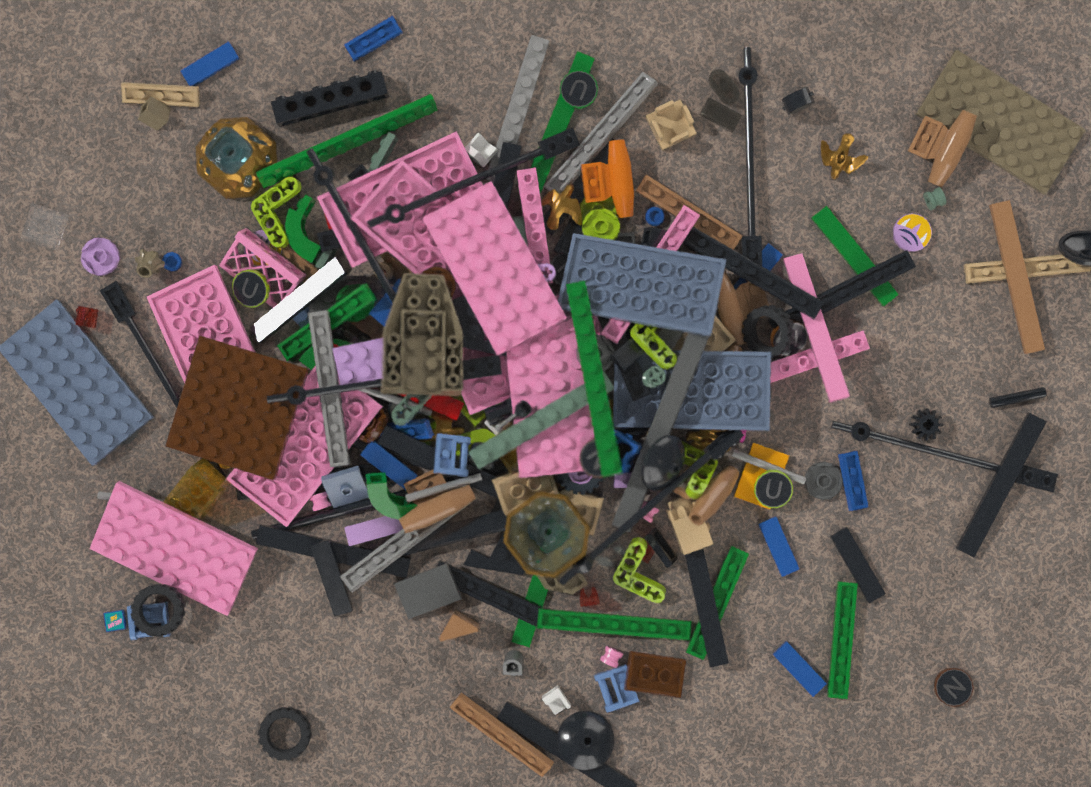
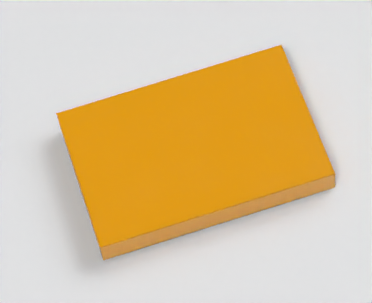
[733,443,789,510]

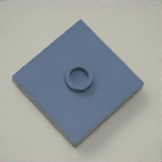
[321,466,369,508]

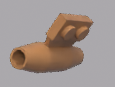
[908,110,977,187]
[717,270,769,346]
[673,465,739,526]
[399,469,476,533]

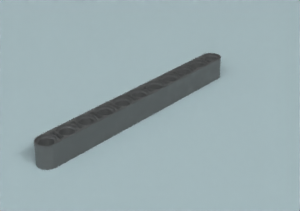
[612,333,709,532]

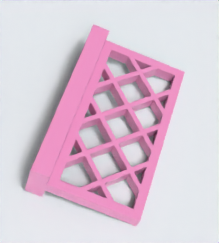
[219,228,306,308]

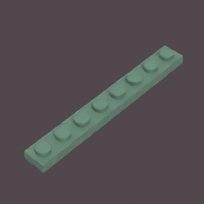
[315,132,398,269]
[469,372,614,469]

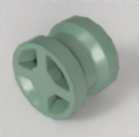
[923,187,946,210]
[642,366,666,388]

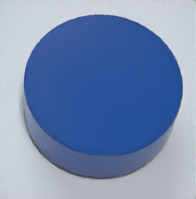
[645,207,665,227]
[162,252,182,272]

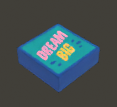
[104,609,127,632]

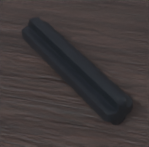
[989,387,1047,408]

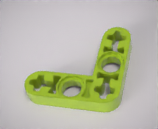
[251,177,301,248]
[630,323,677,370]
[682,441,718,499]
[613,537,666,603]

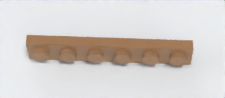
[635,175,742,250]
[450,692,554,777]

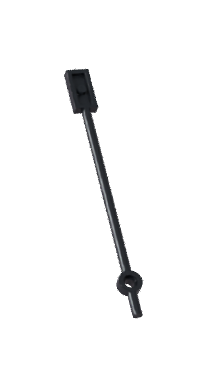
[738,47,762,266]
[366,127,580,229]
[306,148,396,304]
[99,281,228,485]
[267,355,502,405]
[831,421,1058,493]
[558,430,744,586]

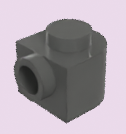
[503,650,524,676]

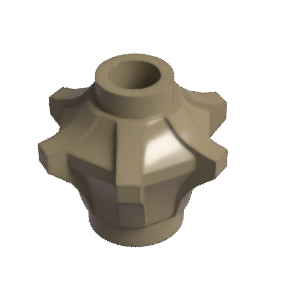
[135,249,165,278]

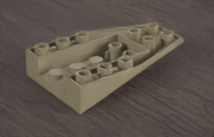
[381,273,463,396]

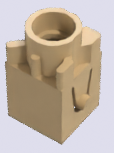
[666,496,713,555]

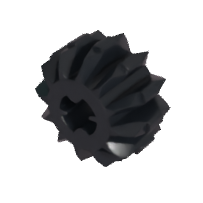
[909,408,944,441]

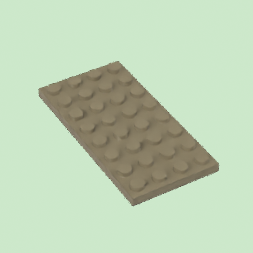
[915,49,1086,195]

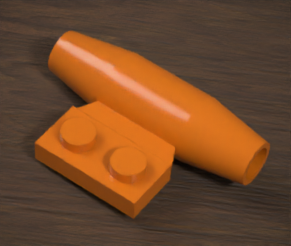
[581,139,634,218]

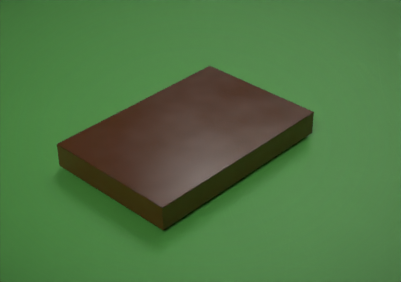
[624,651,687,698]

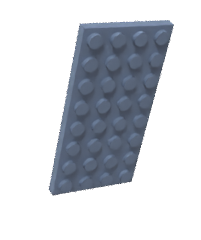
[558,233,726,337]
[0,299,154,466]
[613,350,771,431]

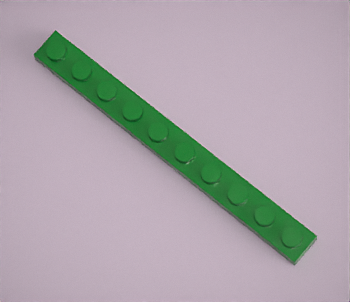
[256,94,438,188]
[566,280,622,477]

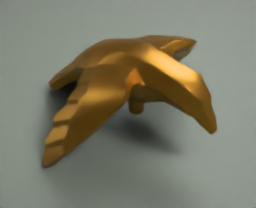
[821,133,869,180]
[541,185,582,230]
[419,410,465,442]
[686,429,731,452]

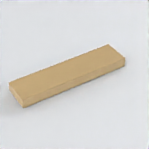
[121,82,200,107]

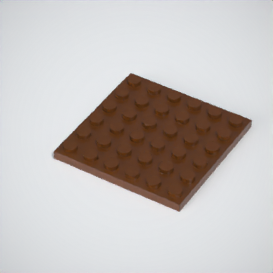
[165,335,309,480]

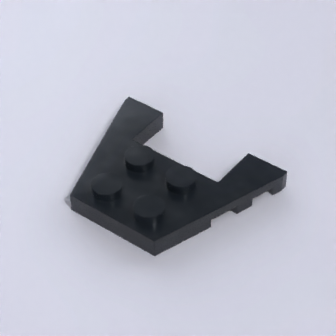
[452,295,507,357]
[463,499,541,575]

